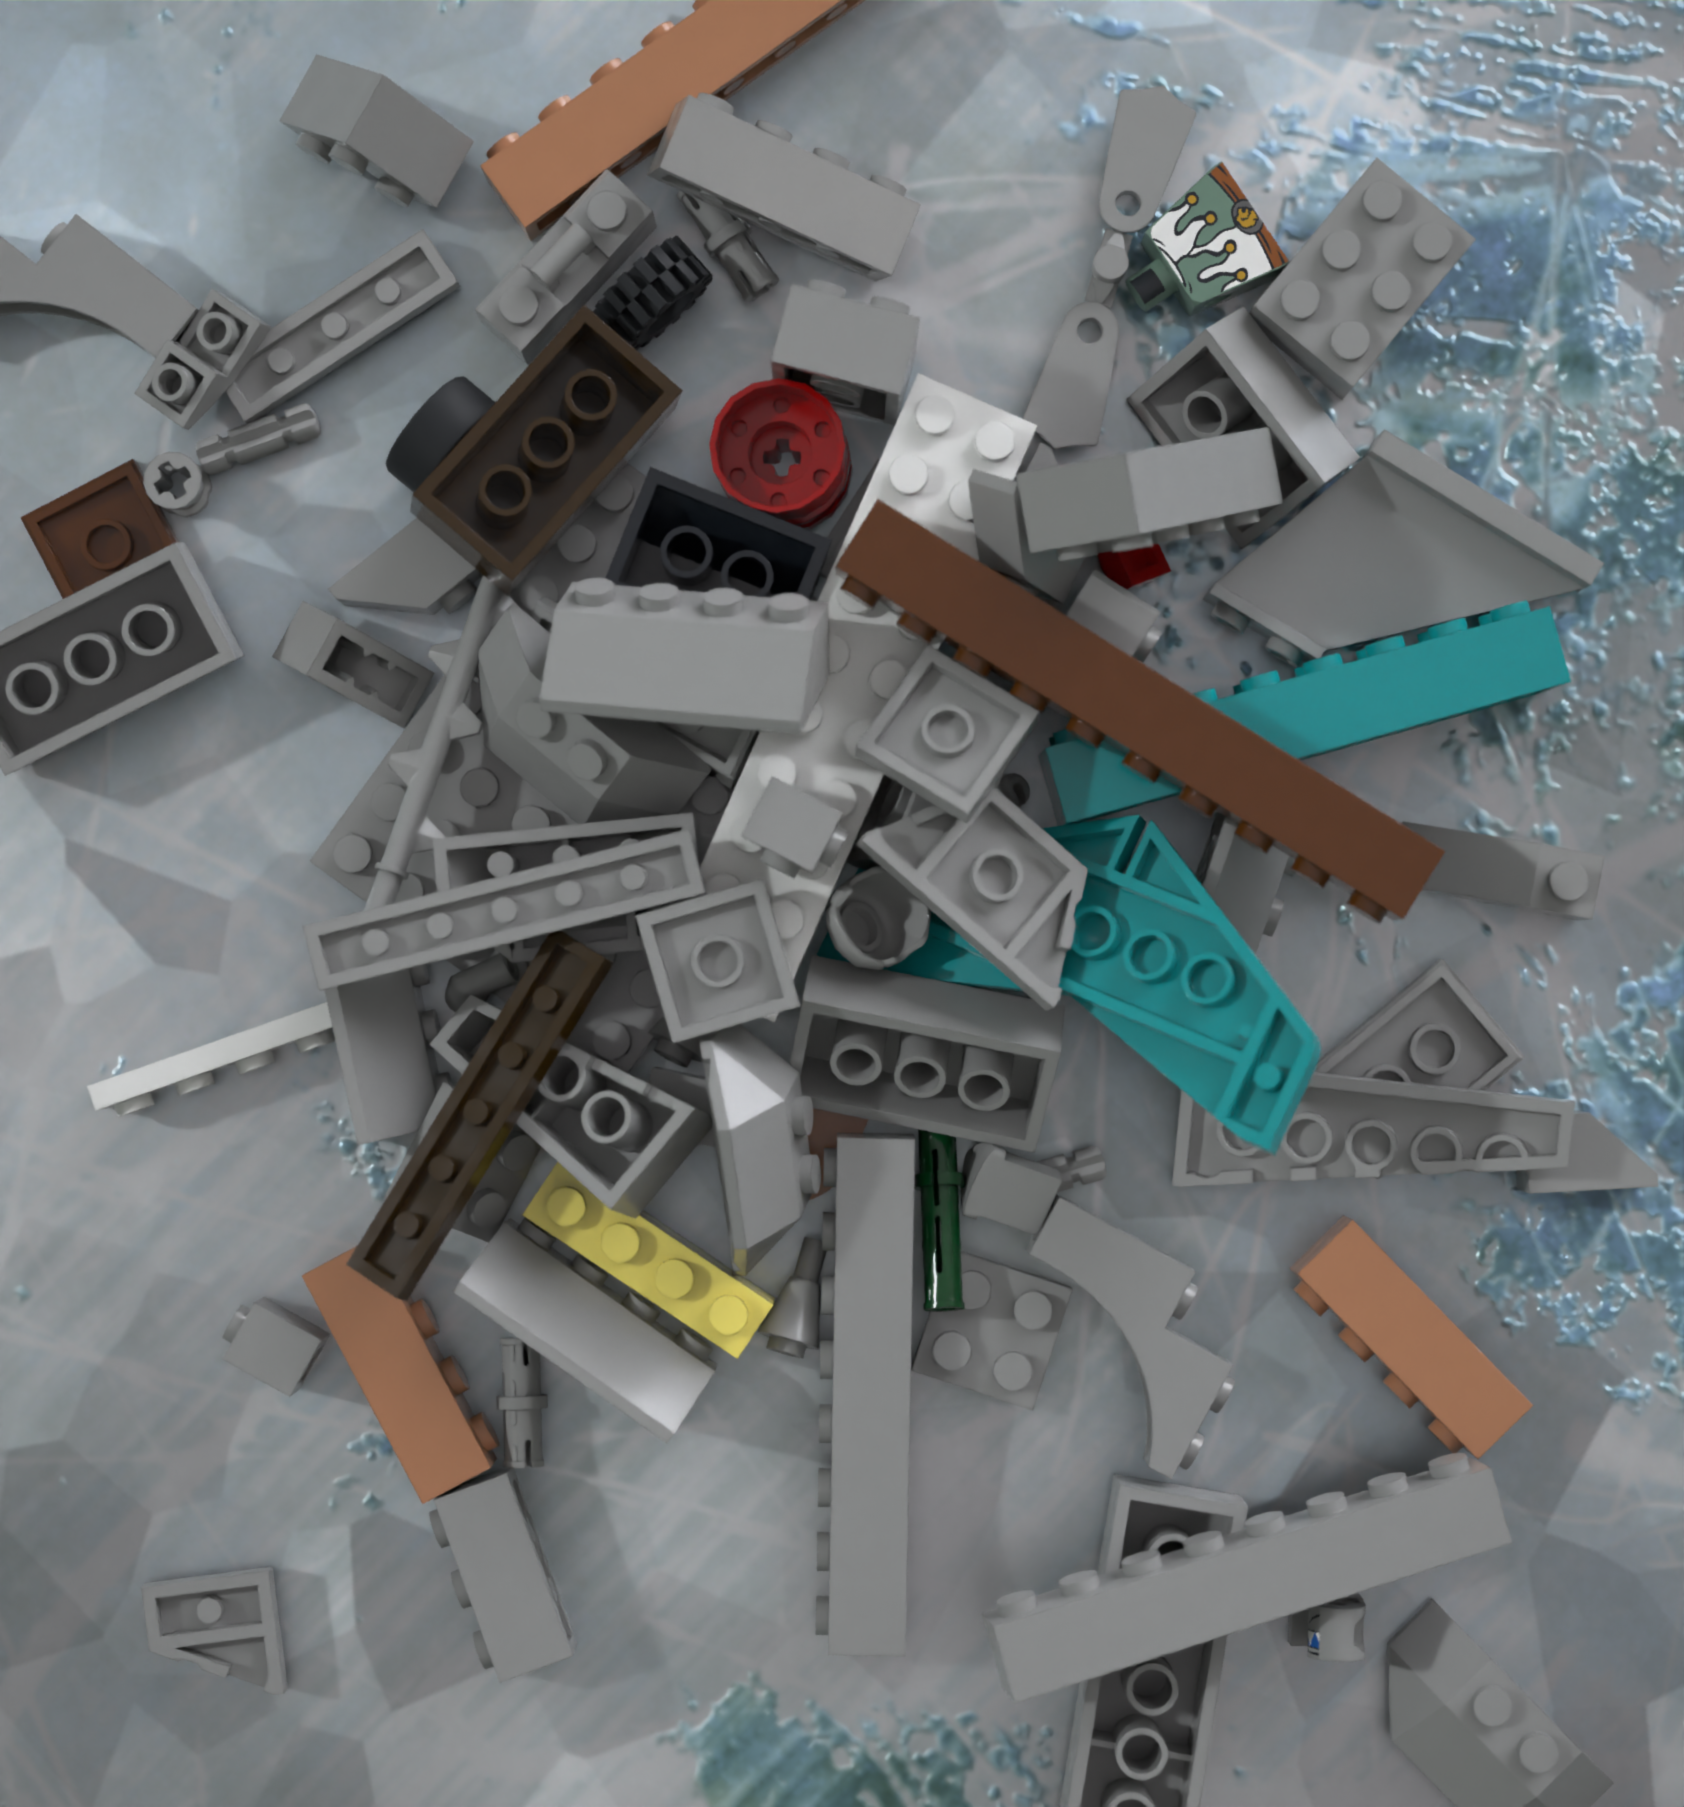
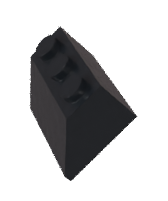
[605,467,832,601]

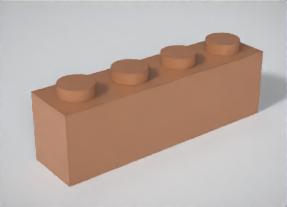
[1289,1215,1534,1459]
[302,1246,500,1504]

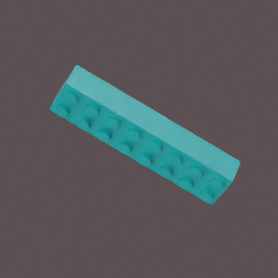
[1038,600,1571,826]

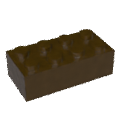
[410,305,683,596]

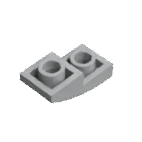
[134,289,271,430]

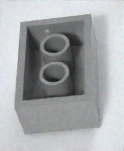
[1249,157,1476,400]
[771,279,920,426]

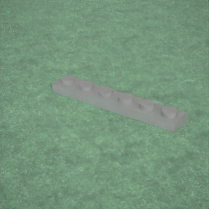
[303,829,706,991]

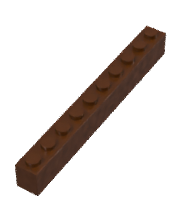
[835,499,1446,924]

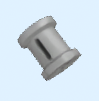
[143,452,212,517]

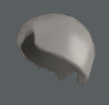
[826,866,932,970]

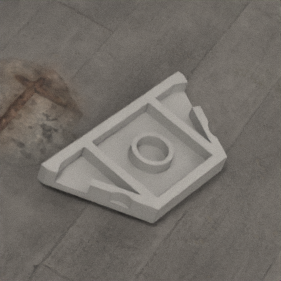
[856,786,1088,1011]

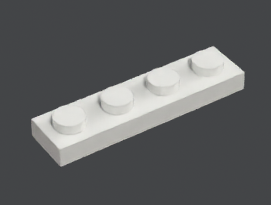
[87,1002,335,1117]

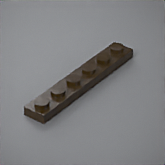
[346,930,614,1301]

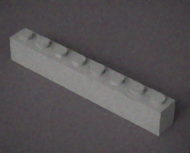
[816,1133,915,1656]
[981,1453,1512,1703]

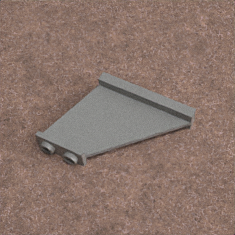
[1203,429,1604,667]

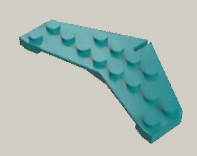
[817,814,1321,1156]

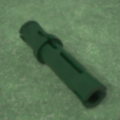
[914,1129,965,1312]

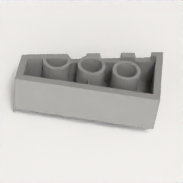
[430,995,713,1218]

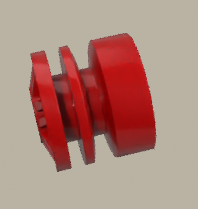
[709,378,853,530]

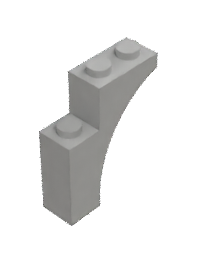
[0,214,199,359]
[1026,1194,1235,1480]

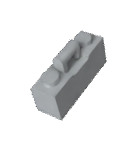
[475,169,657,365]

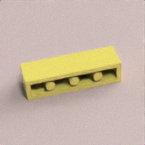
[522,1162,775,1359]

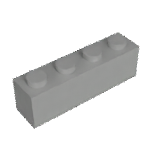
[647,93,921,281]

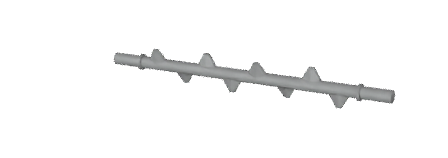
[364,574,518,911]

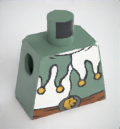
[1125,161,1289,316]

